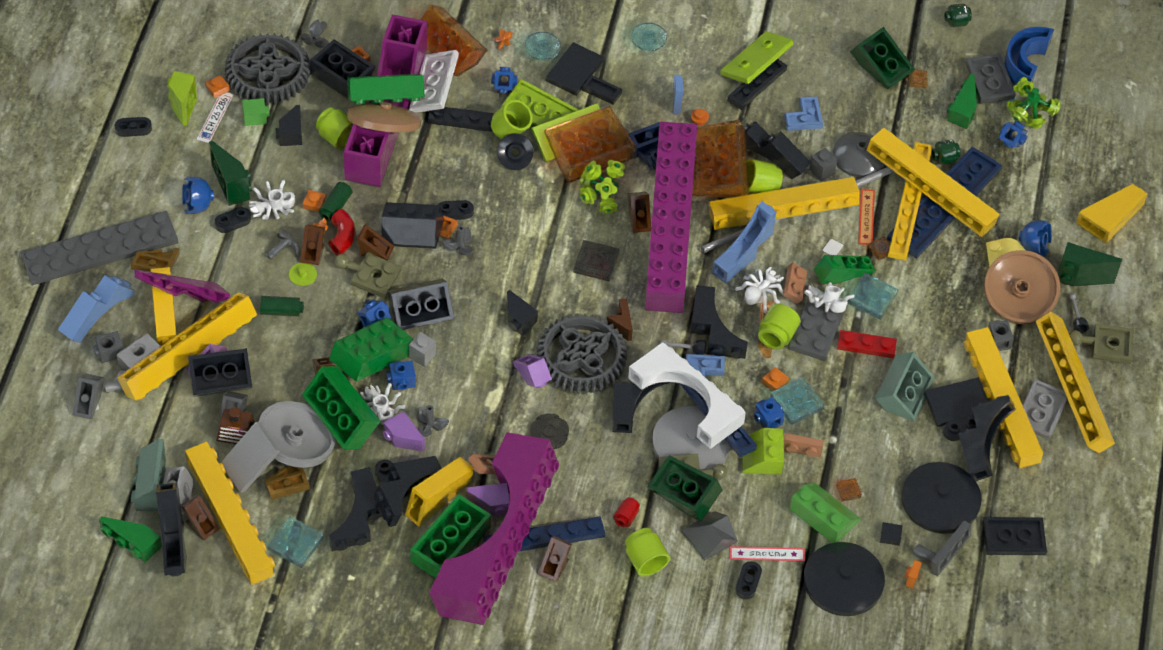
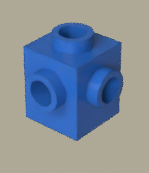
[491,67,517,93]
[999,121,1028,148]
[356,299,391,327]
[386,360,416,390]
[754,397,785,428]

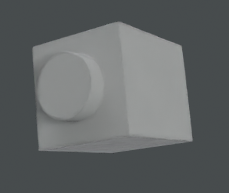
[409,332,436,367]

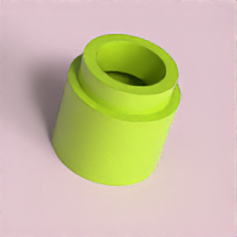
[491,100,533,139]
[316,107,353,150]
[739,159,783,194]
[758,304,801,350]
[625,528,670,577]

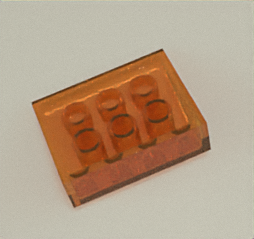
[544,106,635,183]
[692,120,749,198]

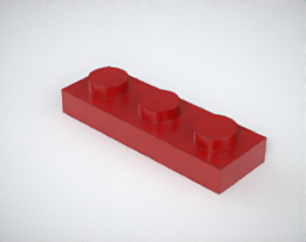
[837,330,897,358]

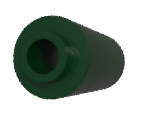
[319,182,353,221]
[260,296,304,317]

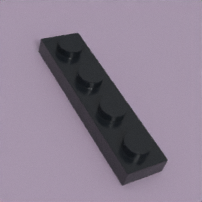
[727,59,788,110]
[428,107,494,132]

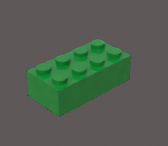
[347,74,425,104]
[329,317,414,382]
[302,366,380,450]
[410,494,491,579]

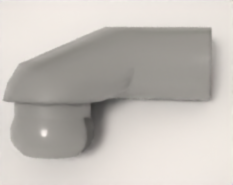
[104,370,126,393]

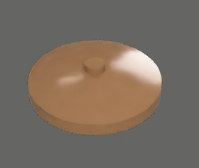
[347,102,421,132]
[984,250,1060,325]

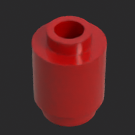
[613,497,640,527]

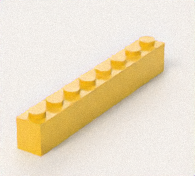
[866,128,1000,237]
[709,177,860,230]
[117,292,257,401]
[1036,312,1115,453]
[963,327,1043,468]
[185,442,275,585]

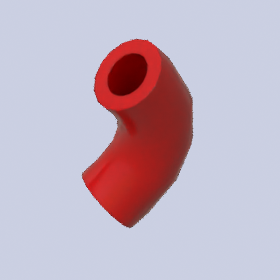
[328,209,356,255]

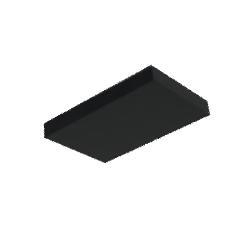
[546,42,604,96]
[924,377,989,427]
[983,517,1047,556]

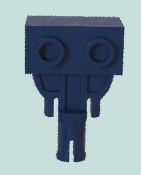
[626,122,660,169]

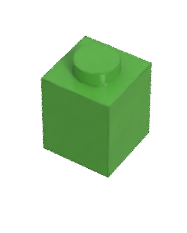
[242,98,270,126]

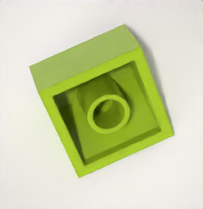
[167,71,198,126]
[742,428,784,475]

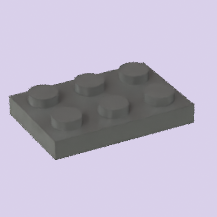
[965,54,1016,104]
[789,302,843,361]

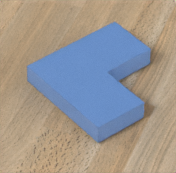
[673,75,683,114]
[784,96,823,131]
[686,354,725,377]

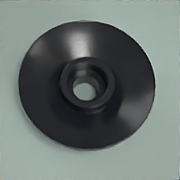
[497,133,534,170]

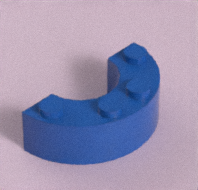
[1004,27,1054,85]

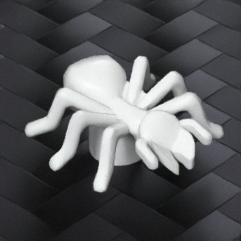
[249,180,295,220]
[735,267,784,312]
[804,282,854,313]
[360,383,406,425]

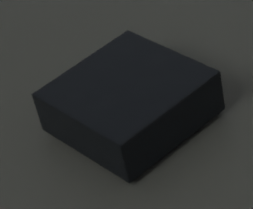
[880,522,903,546]

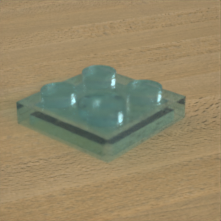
[847,273,899,320]
[770,377,824,425]
[267,516,324,568]

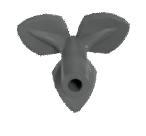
[301,20,329,48]
[442,225,473,255]
[267,230,299,259]
[417,405,449,437]

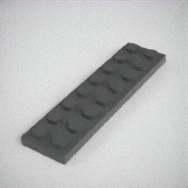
[20,211,179,286]

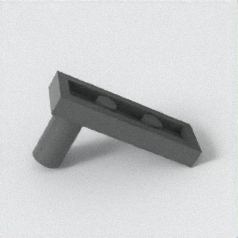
[913,521,971,576]

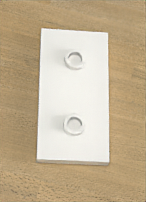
[409,50,459,113]

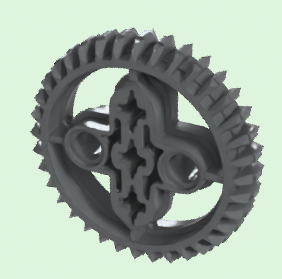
[225,32,310,105]
[536,313,627,395]

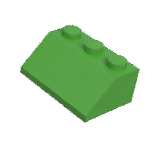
[790,483,861,543]

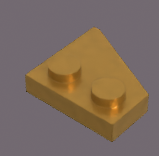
[131,248,180,272]
[265,466,310,500]

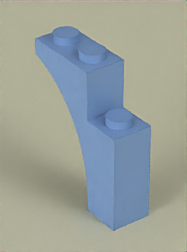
[712,201,776,284]
[58,275,136,343]

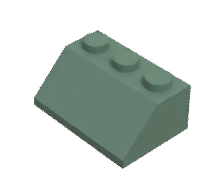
[875,352,935,421]
[131,439,166,511]

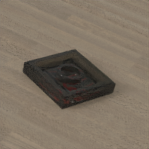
[573,240,620,282]

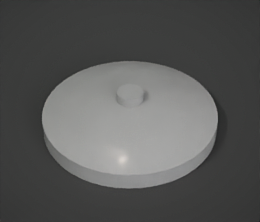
[258,401,336,468]
[652,406,731,470]

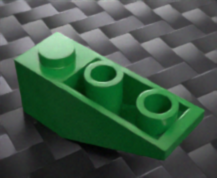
[946,73,977,129]
[814,255,876,284]
[99,516,162,563]

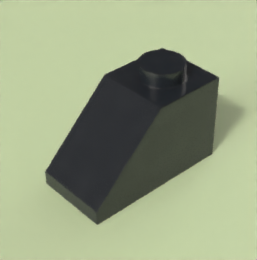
[275,105,302,146]
[506,290,538,335]

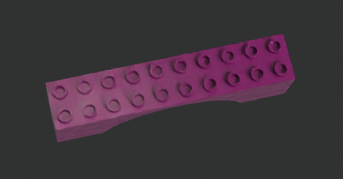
[344,14,427,187]
[645,121,697,313]
[429,432,559,625]

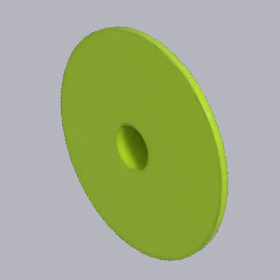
[289,263,317,286]

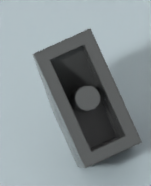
[72,373,104,419]

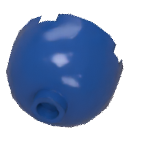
[182,177,214,214]
[1019,220,1052,257]

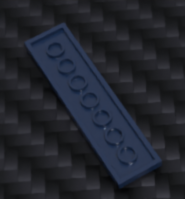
[886,147,1002,259]

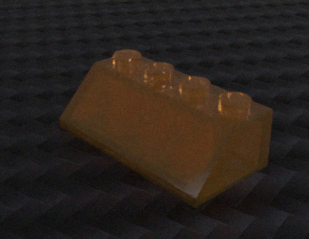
[420,5,488,76]

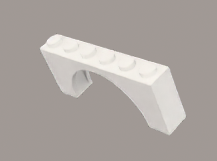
[628,342,746,449]

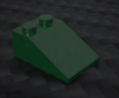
[850,27,915,89]
[209,141,252,206]
[1058,242,1122,287]
[647,455,723,522]

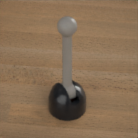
[1069,293,1089,333]
[660,340,706,355]

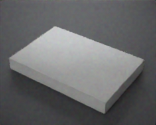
[1022,379,1068,440]
[221,422,280,493]

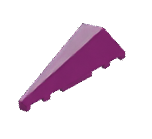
[135,269,230,304]

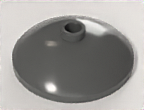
[833,132,885,177]

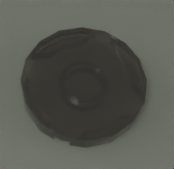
[530,413,569,449]

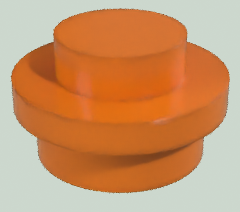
[691,109,709,126]

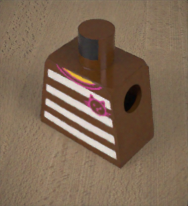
[217,407,255,444]

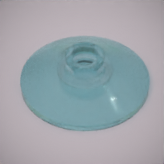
[631,23,667,51]
[525,32,561,60]

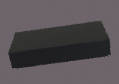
[582,75,622,105]

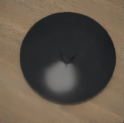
[902,462,982,534]
[803,542,885,616]

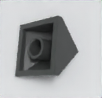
[682,511,738,561]

